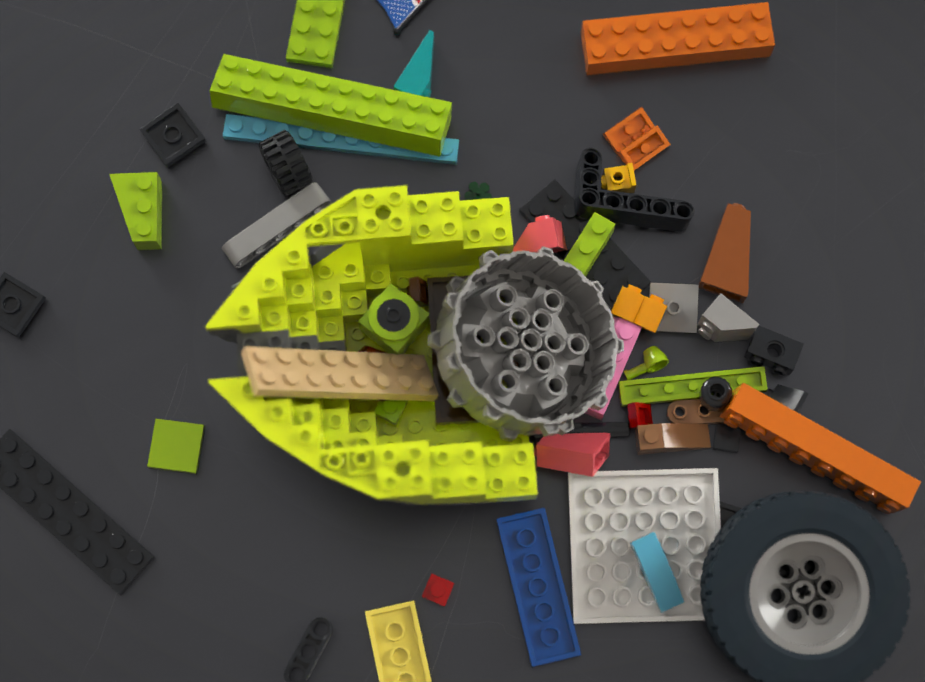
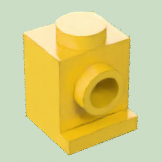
[601,163,637,193]

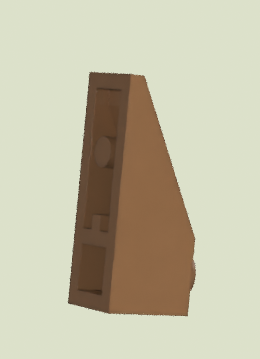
[635,423,711,455]

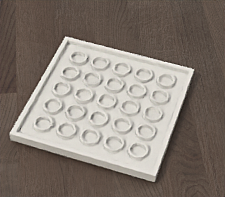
[568,468,721,624]

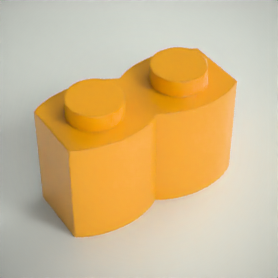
[611,284,667,333]

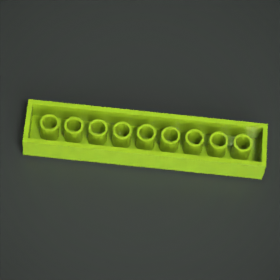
[210,54,452,156]

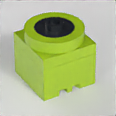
[358,283,430,355]

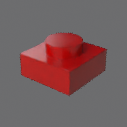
[627,402,653,429]
[422,573,455,607]

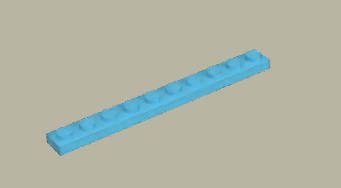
[223,114,459,165]

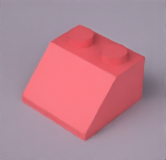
[513,215,567,253]

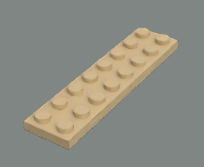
[241,346,439,401]

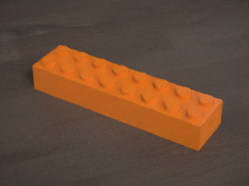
[581,2,775,75]
[719,383,921,514]

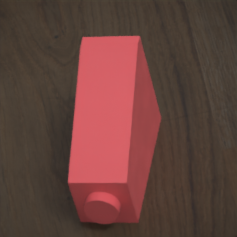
[534,433,610,477]

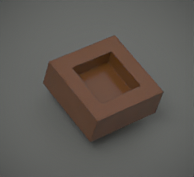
[407,277,429,307]

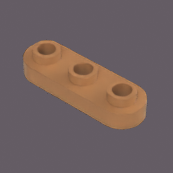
[666,399,724,424]

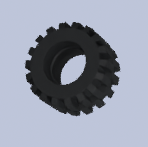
[259,130,312,196]

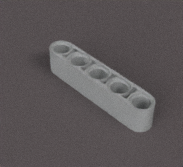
[222,182,331,269]

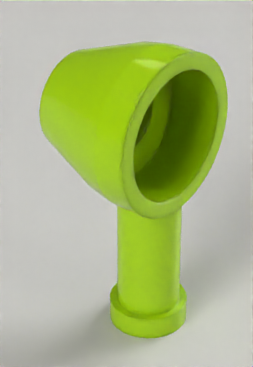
[623,346,669,380]

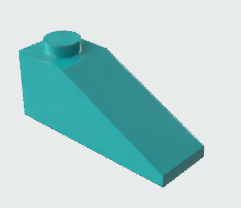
[394,30,434,98]

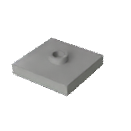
[649,283,699,333]

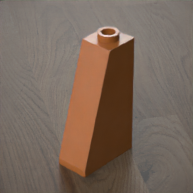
[699,203,751,303]

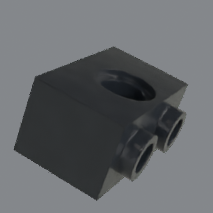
[744,326,804,376]

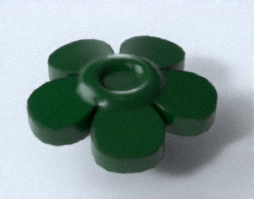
[465,182,492,200]

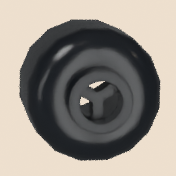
[699,377,732,411]

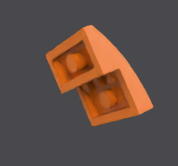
[602,107,671,170]

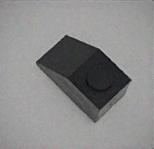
[765,384,808,413]

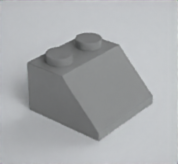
[697,293,759,342]

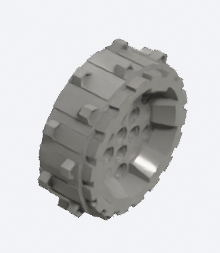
[428,246,624,442]

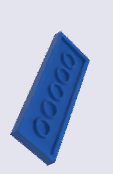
[496,507,581,667]

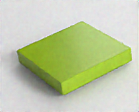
[147,419,205,474]

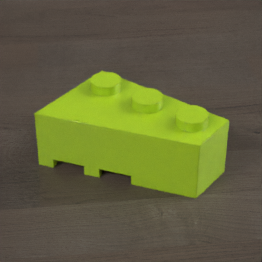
[109,172,162,250]

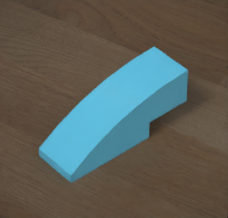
[630,532,684,613]

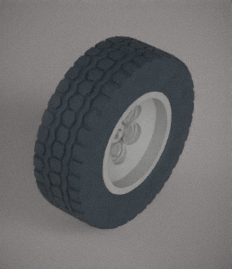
[700,491,910,682]

